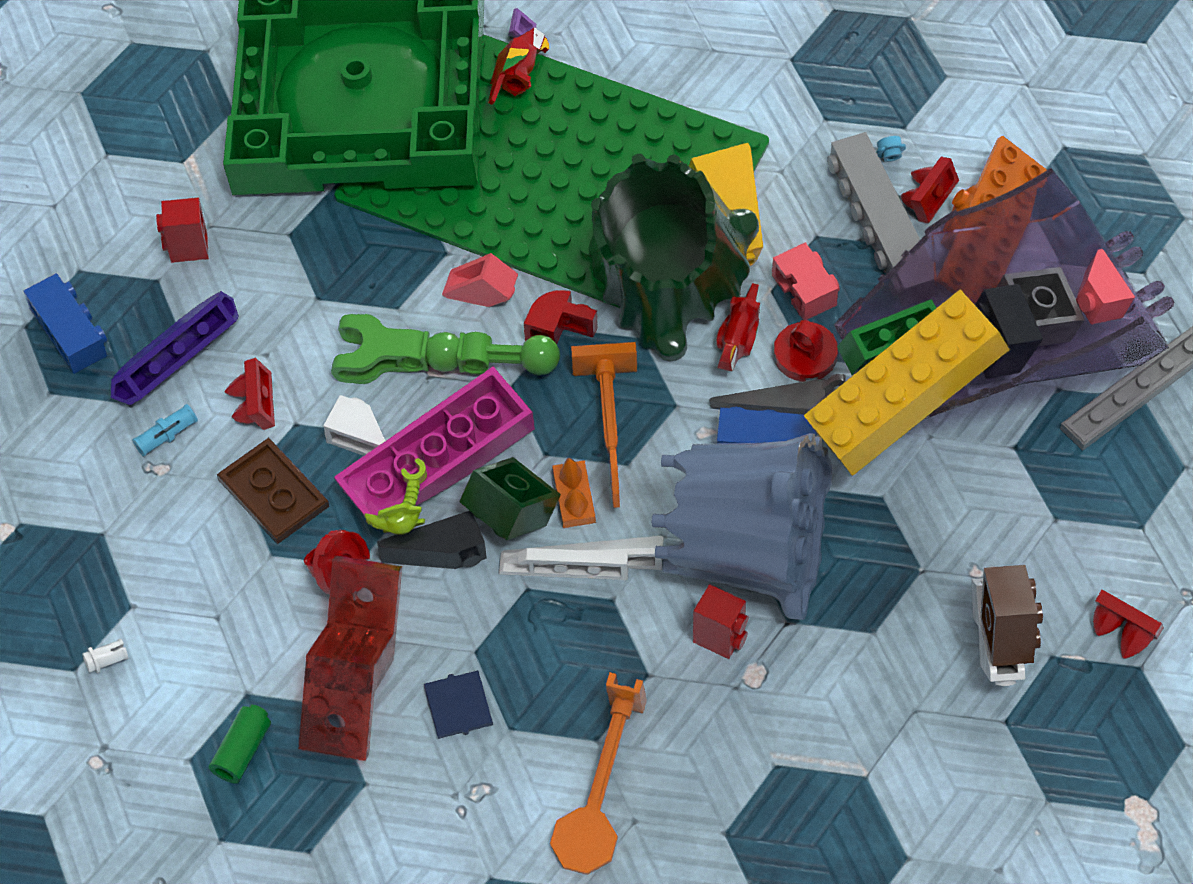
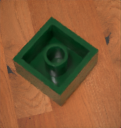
[459,457,561,540]

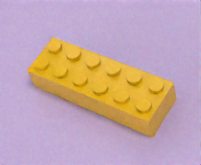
[803,289,1010,476]

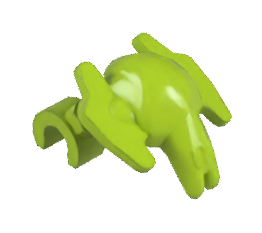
[365,458,427,535]

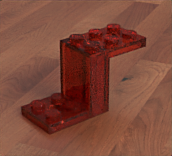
[299,556,403,761]

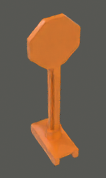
[571,342,637,508]
[550,672,647,875]

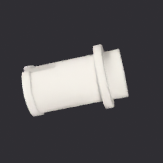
[82,639,129,673]

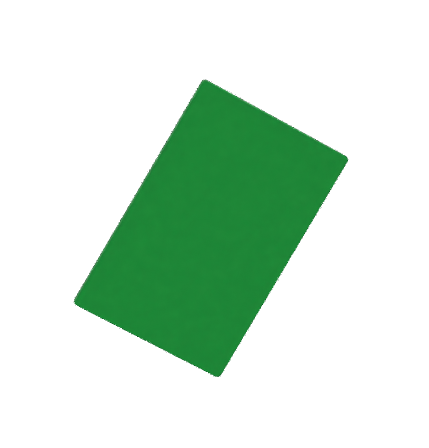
[334,34,769,308]

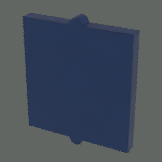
[424,670,493,739]

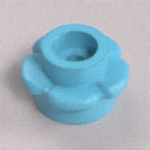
[876,136,906,162]

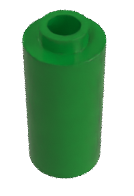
[208,704,271,784]

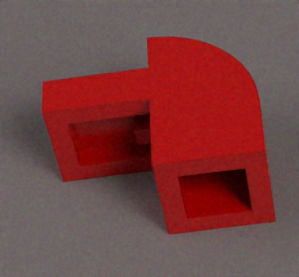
[524,290,598,344]

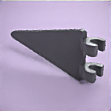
[709,374,846,415]

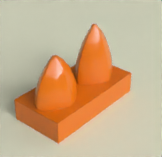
[552,458,596,528]

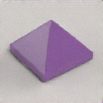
[508,8,537,38]

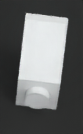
[323,395,385,456]

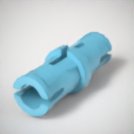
[132,404,198,456]

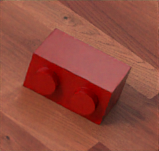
[156,197,209,263]
[693,584,749,659]

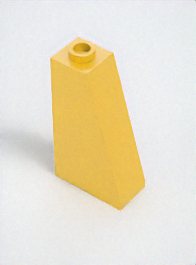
[689,143,763,266]

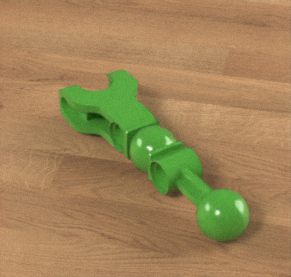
[331,314,560,384]

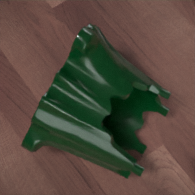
[588,153,759,361]

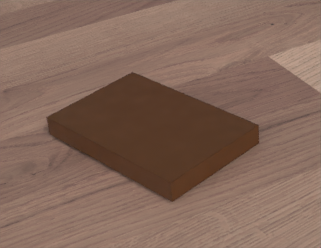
[217,437,330,544]

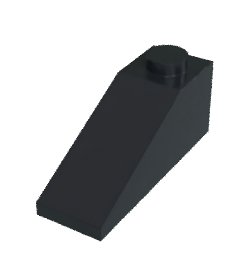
[377,511,487,569]

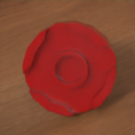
[774,320,838,382]
[304,530,370,597]

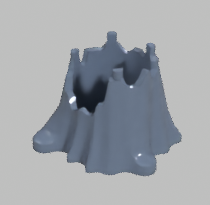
[651,433,832,620]

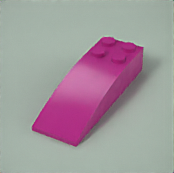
[334,366,535,527]

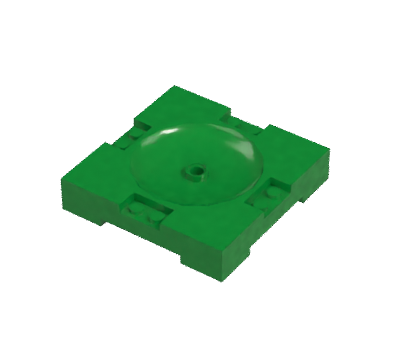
[223,0,485,195]

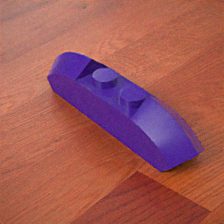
[111,291,239,405]

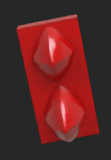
[901,156,959,223]
[224,357,275,430]
[1093,589,1164,659]

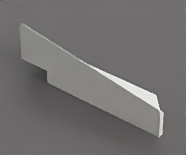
[499,536,664,580]

